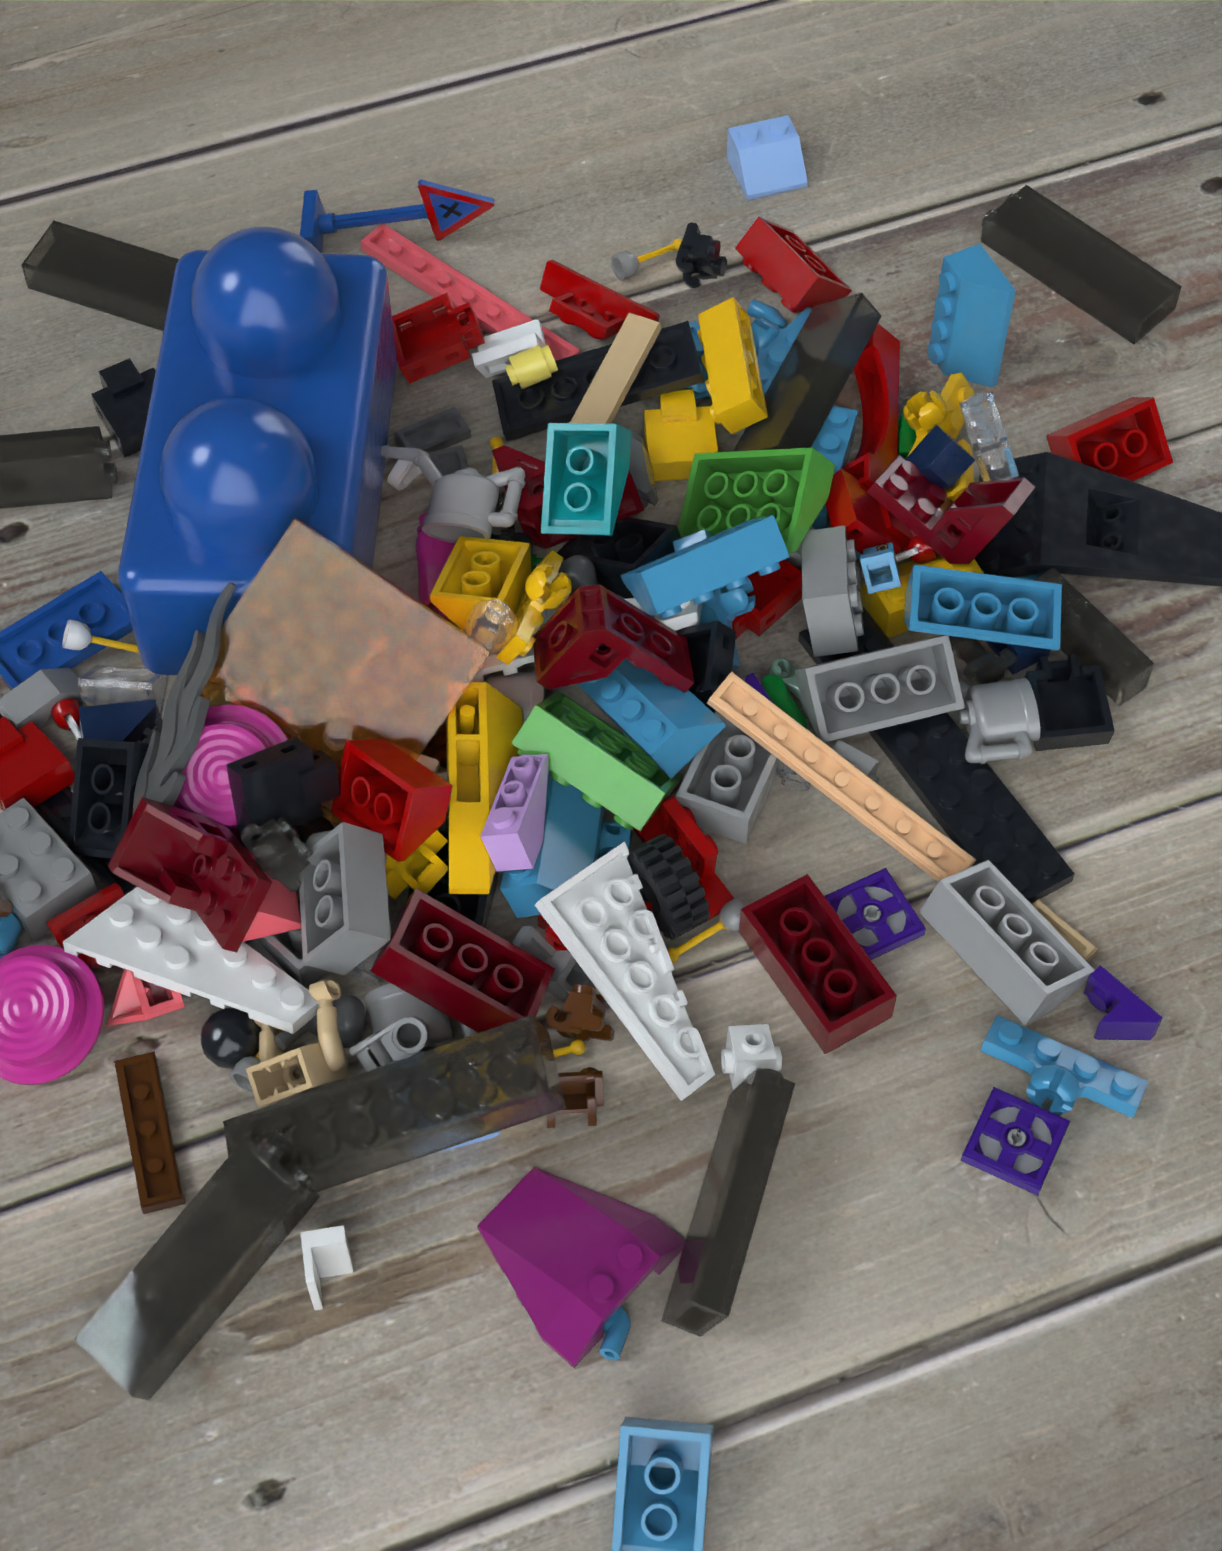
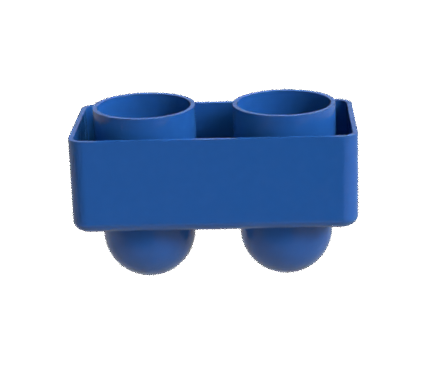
[118,226,397,681]

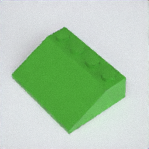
[678,447,835,553]
[511,691,684,831]

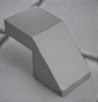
[0,668,89,730]
[512,926,594,1001]

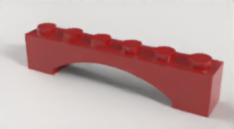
[843,320,900,488]

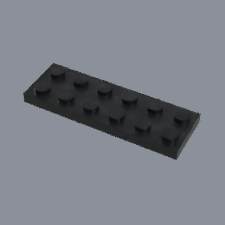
[492,321,705,441]

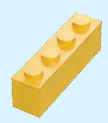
[697,297,768,434]

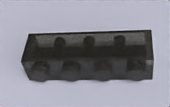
[1033,567,1154,706]

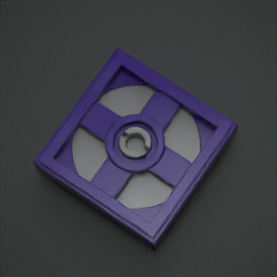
[824,868,926,960]
[960,1087,1070,1196]

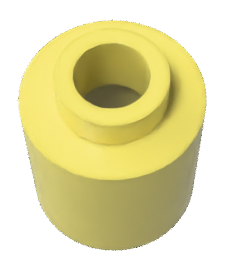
[505,345,558,389]

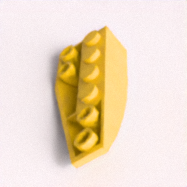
[446,682,523,894]

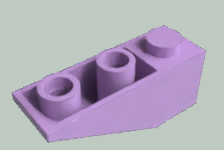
[480,754,549,871]

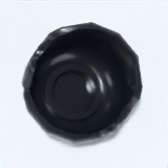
[201,1008,261,1069]

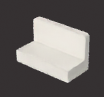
[472,319,546,378]
[300,1225,354,1311]

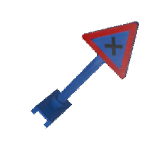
[300,180,495,253]

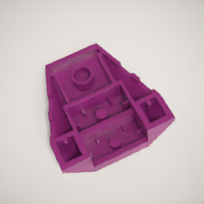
[477,1167,687,1368]

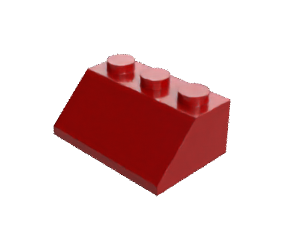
[735,216,852,313]
[1046,397,1173,481]
[331,738,453,862]

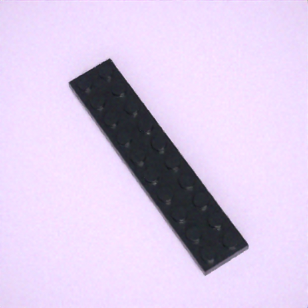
[798,607,1075,904]

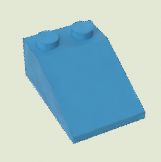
[612,1417,714,1551]

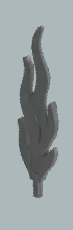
[133,582,236,814]

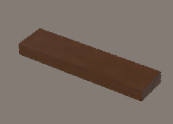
[114,1051,185,1214]

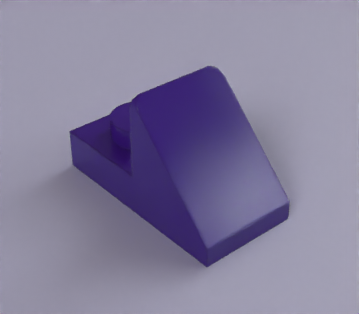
[1084,965,1163,1040]

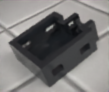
[91,358,156,458]
[676,621,736,714]
[1024,653,1115,751]
[226,737,341,845]

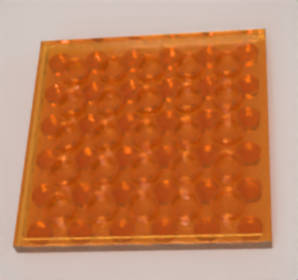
[201,517,491,826]

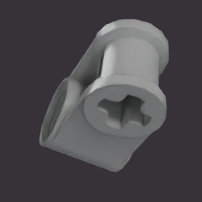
[349,1016,430,1085]

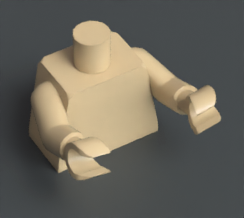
[246,980,348,1108]

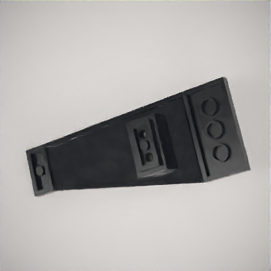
[974,452,1222,587]

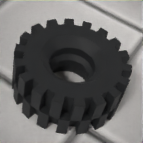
[627,834,710,940]

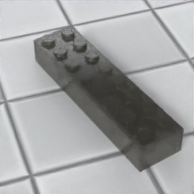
[223,1015,566,1213]

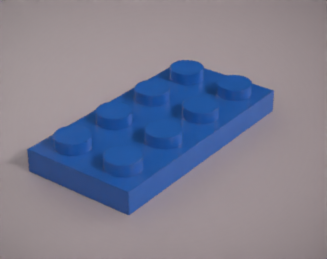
[0,571,133,690]

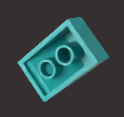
[541,423,632,536]

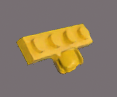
[903,373,977,457]
[496,550,572,665]

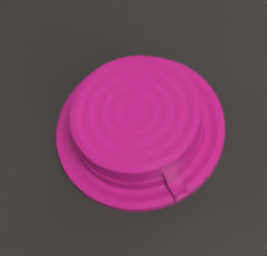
[173,705,289,837]
[0,945,104,1085]

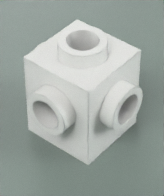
[721,1024,782,1090]

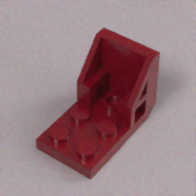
[492,445,645,549]
[867,455,1035,564]
[533,584,694,693]
[108,797,272,953]

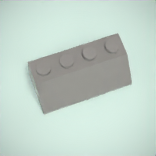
[795,635,965,742]
[919,860,1095,1025]

